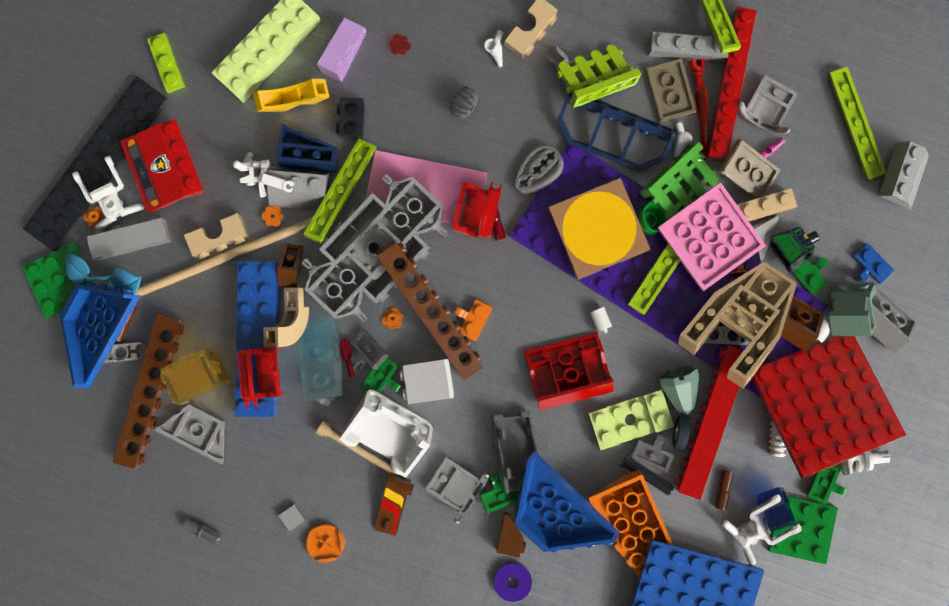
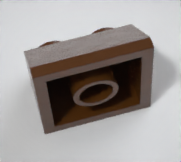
[780,296,825,351]

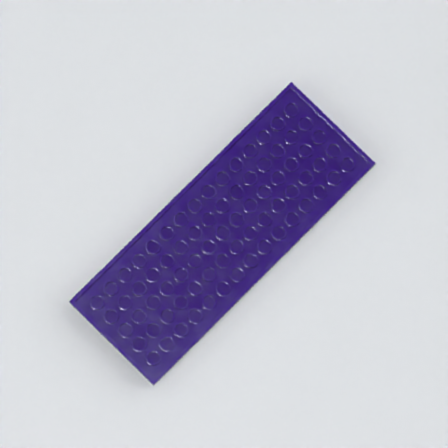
[509,144,828,399]

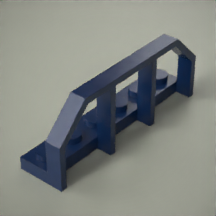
[558,93,676,171]

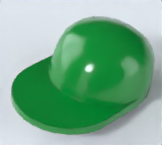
[636,201,669,234]

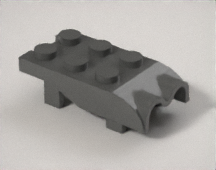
[491,410,538,493]

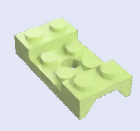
[588,390,674,450]

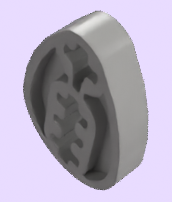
[515,146,564,194]

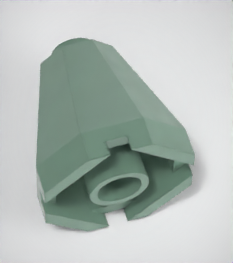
[657,366,699,414]

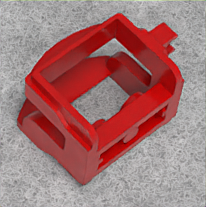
[452,181,502,239]
[237,346,286,409]

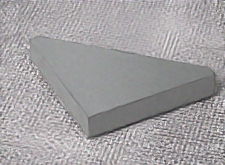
[753,215,779,262]

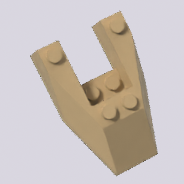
[678,262,797,389]

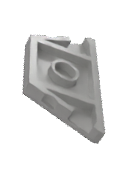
[155,404,225,464]

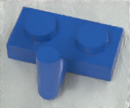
[852,243,895,284]

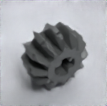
[450,86,479,120]

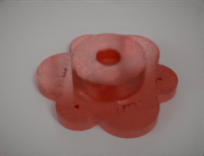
[389,34,411,55]

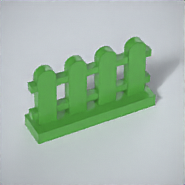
[640,142,718,220]

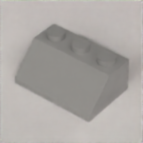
[879,141,929,210]
[267,168,329,210]
[872,284,919,354]

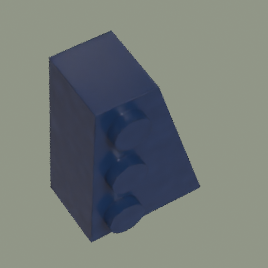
[276,123,338,173]

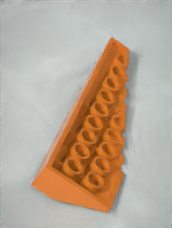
[588,469,672,577]

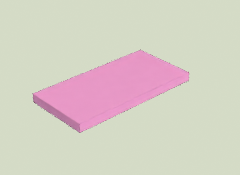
[367,150,487,226]

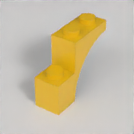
[253,79,330,112]

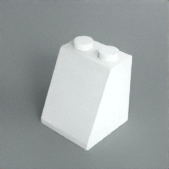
[400,359,454,404]

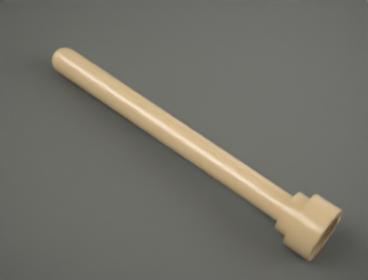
[316,420,398,476]

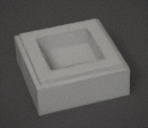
[278,504,306,531]

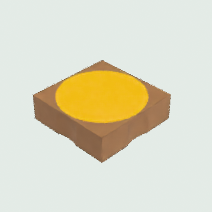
[547,178,650,281]

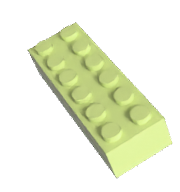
[211,0,321,103]

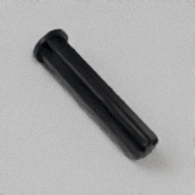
[620,454,674,495]

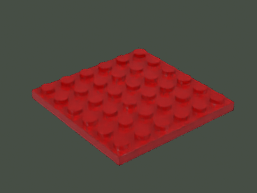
[752,336,906,479]

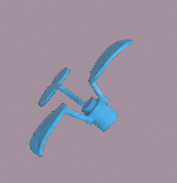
[65,252,141,294]

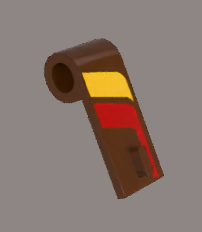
[374,474,414,536]

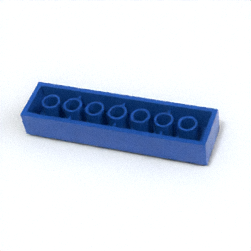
[235,261,279,417]

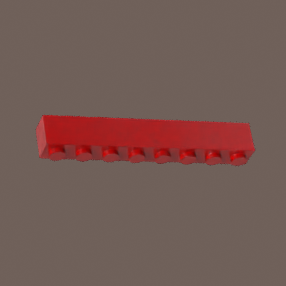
[706,6,757,163]
[675,344,744,500]

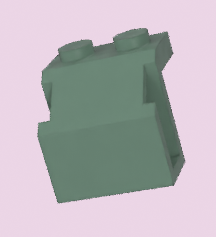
[829,282,876,336]

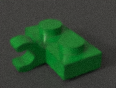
[792,257,829,295]
[361,358,402,393]
[806,466,848,505]
[479,474,520,514]

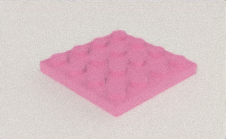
[657,183,766,291]

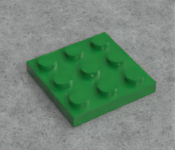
[22,242,94,319]
[768,495,838,564]

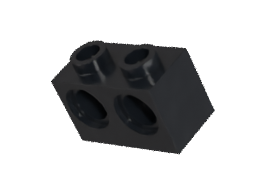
[336,98,365,140]

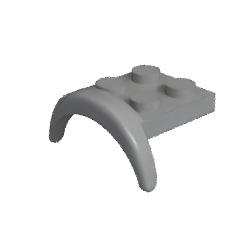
[739,75,798,135]
[425,457,489,524]

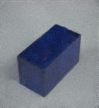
[757,487,796,532]

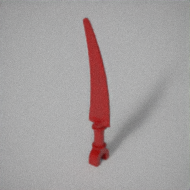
[688,59,709,161]

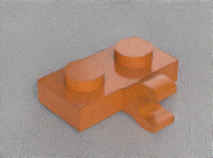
[453,299,493,342]

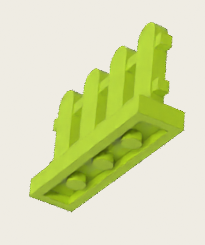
[556,45,642,108]

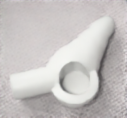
[484,30,504,67]
[674,122,693,157]

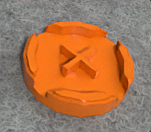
[306,523,345,563]

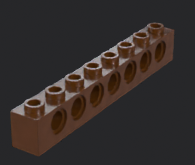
[375,240,483,381]
[112,313,185,469]

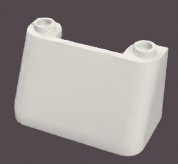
[339,390,433,477]

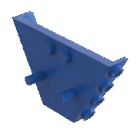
[60,282,141,388]
[514,451,620,552]

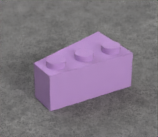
[317,18,366,83]

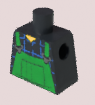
[770,227,820,273]

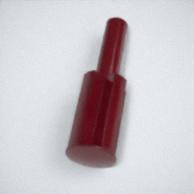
[337,338,355,378]

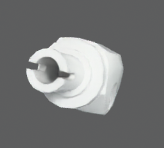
[840,450,890,476]

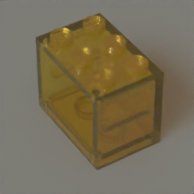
[160,348,231,405]

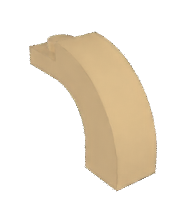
[263,288,309,347]

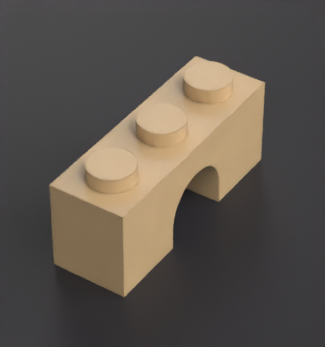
[504,0,558,59]
[737,188,798,222]
[184,213,249,259]

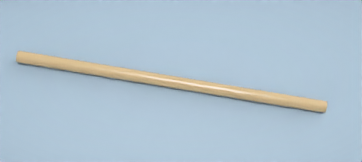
[135,216,313,297]

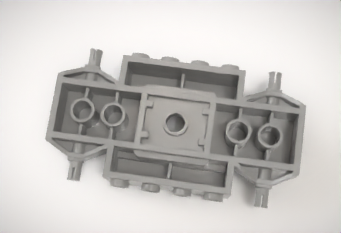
[301,174,449,322]

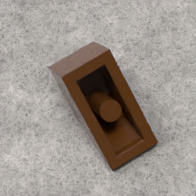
[277,244,303,288]
[496,512,526,558]

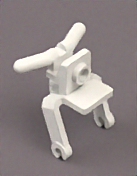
[233,152,294,197]
[72,155,144,231]
[722,494,801,566]

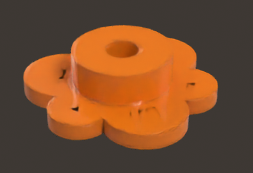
[83,206,106,227]
[261,206,284,227]
[382,307,403,329]

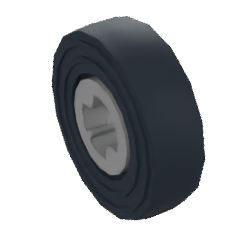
[673,415,690,450]

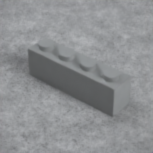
[648,32,728,63]
[87,216,172,261]

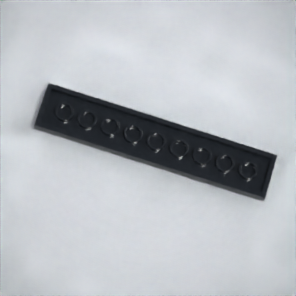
[23,76,169,252]

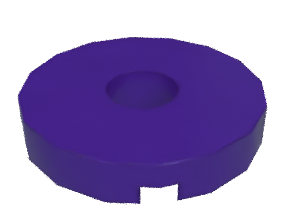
[494,562,532,602]

